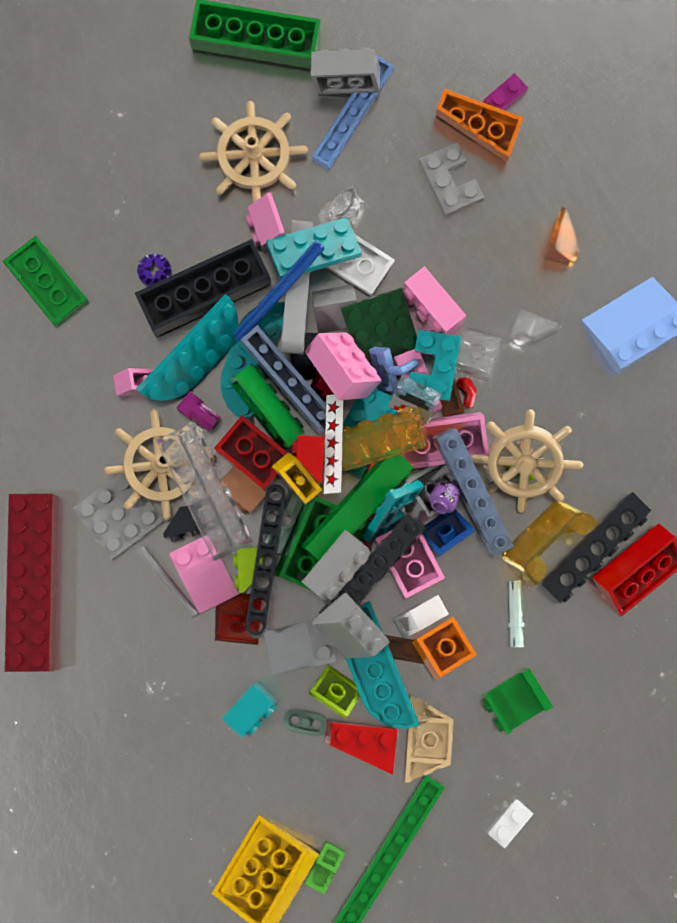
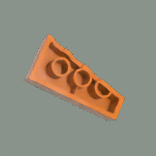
[436,88,524,163]

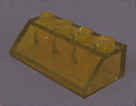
[342,407,427,472]

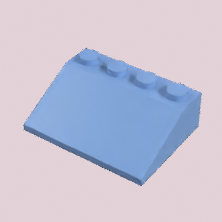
[581,277,677,374]

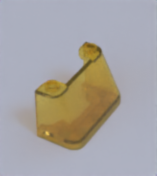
[502,501,599,588]

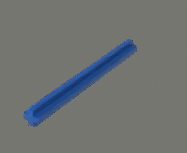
[233,241,325,341]

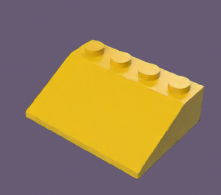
[211,815,319,923]

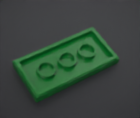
[3,236,89,327]

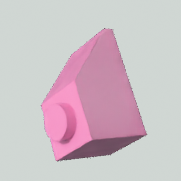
[113,368,154,396]

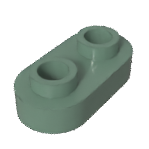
[284,709,327,736]

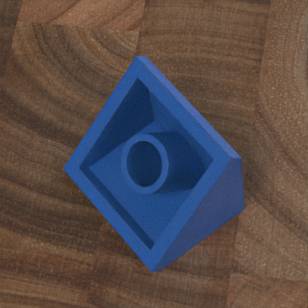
[422,509,475,558]

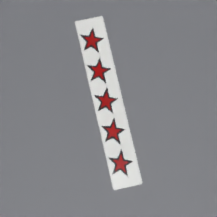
[324,395,343,494]

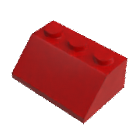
[292,435,325,489]

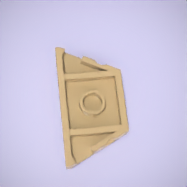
[404,695,453,783]

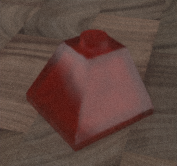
[215,593,263,645]

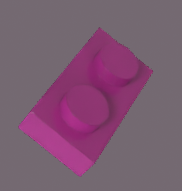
[483,73,529,110]

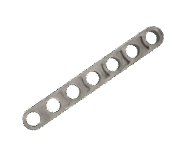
[281,220,314,354]

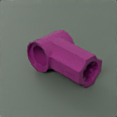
[176,391,221,432]

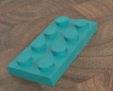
[266,217,362,279]
[324,388,399,479]

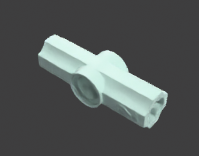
[265,488,304,555]

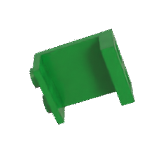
[482,668,553,735]

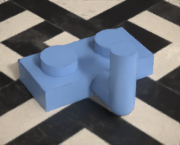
[369,347,419,392]

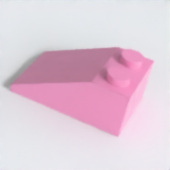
[169,534,239,614]

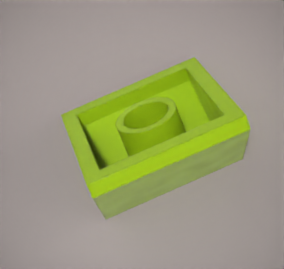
[309,665,360,719]

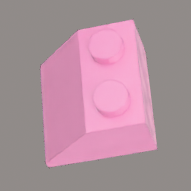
[246,192,285,252]

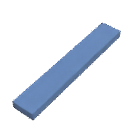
[311,56,395,170]

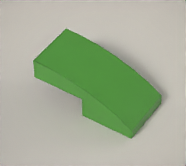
[304,842,346,895]

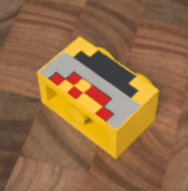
[272,452,322,504]

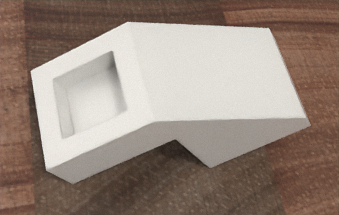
[394,595,449,638]

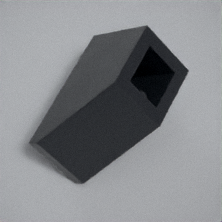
[163,502,209,542]

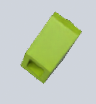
[233,547,265,594]

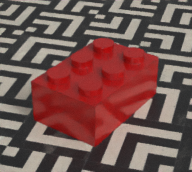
[214,415,288,492]

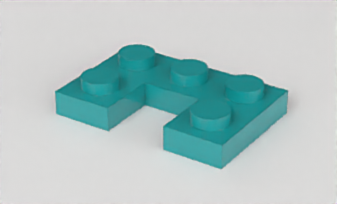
[406,330,462,402]
[363,480,424,543]

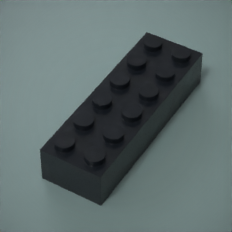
[135,239,271,337]

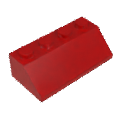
[592,523,677,617]

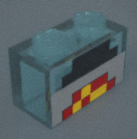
[388,376,441,425]

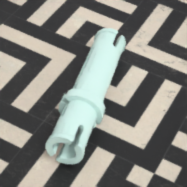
[508,581,525,647]

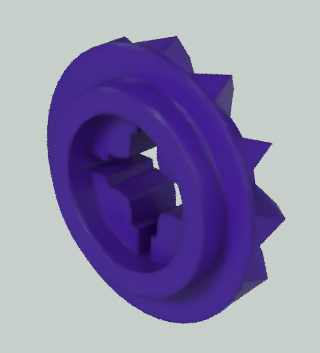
[137,253,171,286]

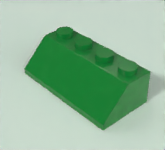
[228,363,305,449]

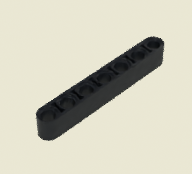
[246,484,286,639]

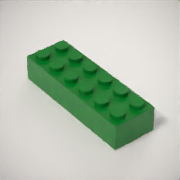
[189,0,321,69]

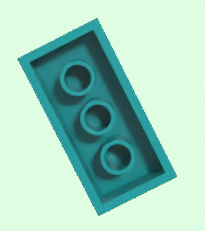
[222,681,277,738]

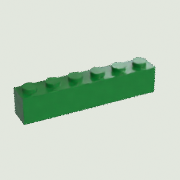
[301,448,413,562]

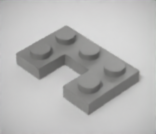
[419,142,484,217]

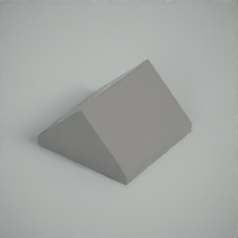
[311,285,357,333]

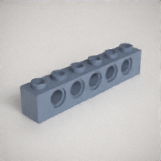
[432,427,514,556]

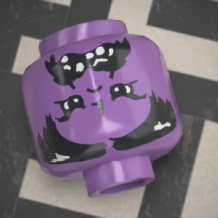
[429,481,462,514]

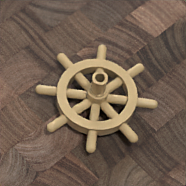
[199,101,308,203]
[104,409,216,521]
[470,409,583,513]

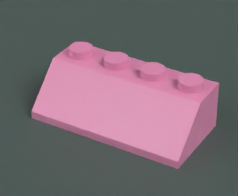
[395,412,489,469]

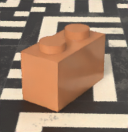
[217,466,266,515]

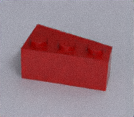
[325,721,398,775]

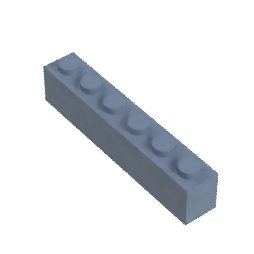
[239,325,326,437]

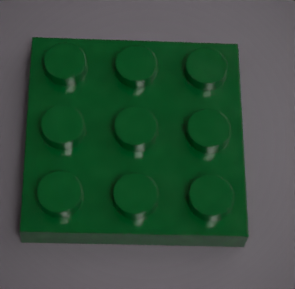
[340,287,417,366]

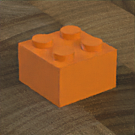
[412,617,477,680]

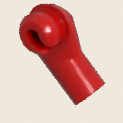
[457,377,477,409]

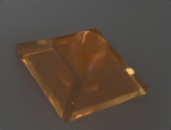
[544,207,579,266]

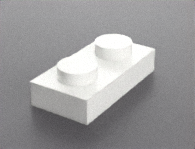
[487,798,533,848]

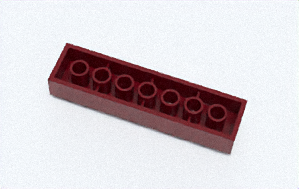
[4,494,58,672]

